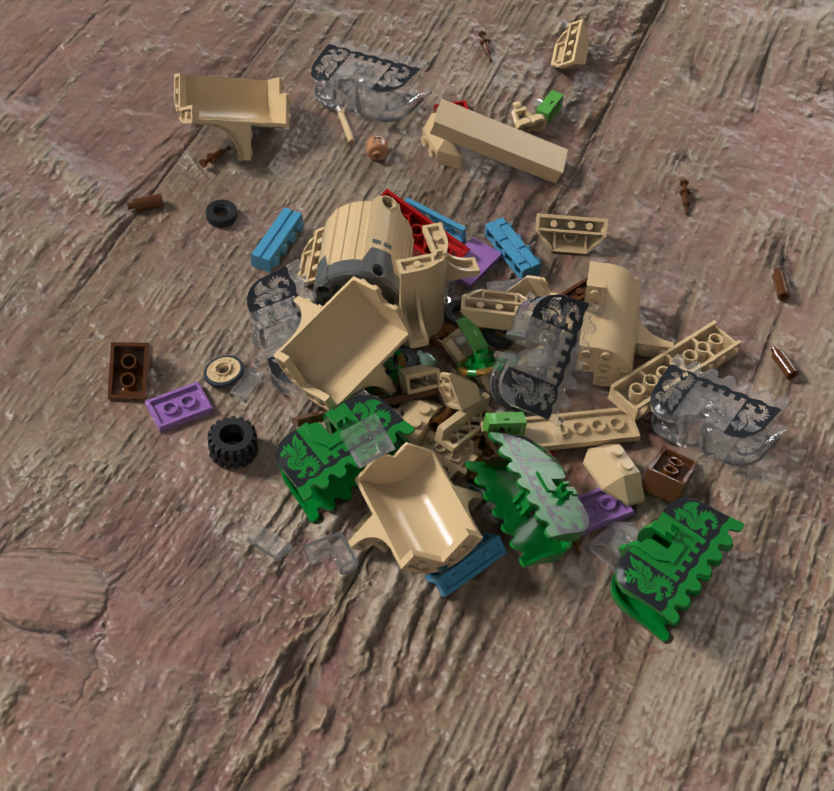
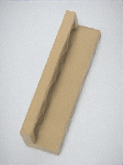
[435,392,498,453]

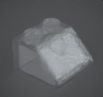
[340,413,396,469]
[586,522,640,571]

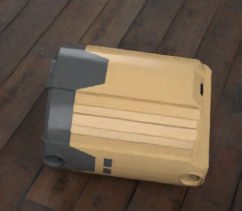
[312,195,414,306]

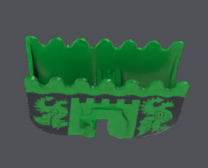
[275,395,415,523]
[465,432,590,567]
[610,498,744,643]

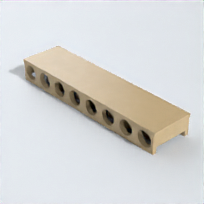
[430,99,568,184]
[607,320,741,421]

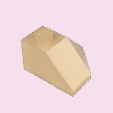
[438,372,481,411]

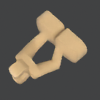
[511,101,547,134]

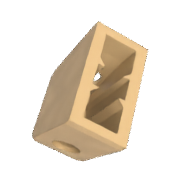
[398,364,441,395]

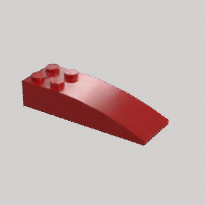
[380,189,470,258]

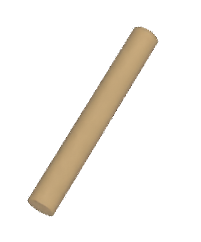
[336,106,355,144]

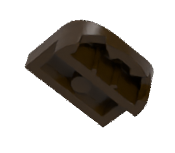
[473,429,511,467]

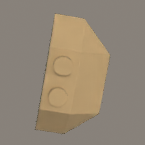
[551,19,590,69]
[421,113,463,169]
[535,213,608,254]
[297,227,324,285]
[460,289,537,331]
[396,399,446,447]
[583,444,645,506]

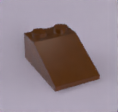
[107,342,153,400]
[642,446,699,503]

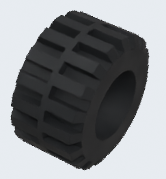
[207,416,258,469]

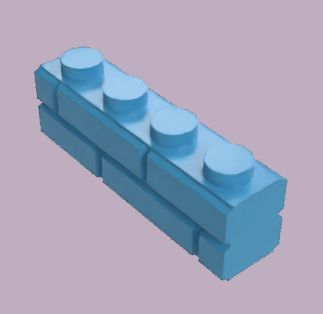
[251,208,305,273]
[485,217,542,280]

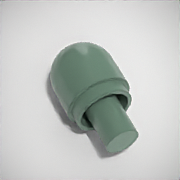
[416,350,439,368]

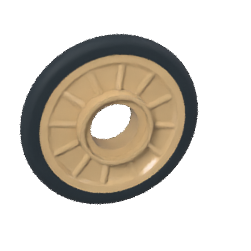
[203,355,244,387]

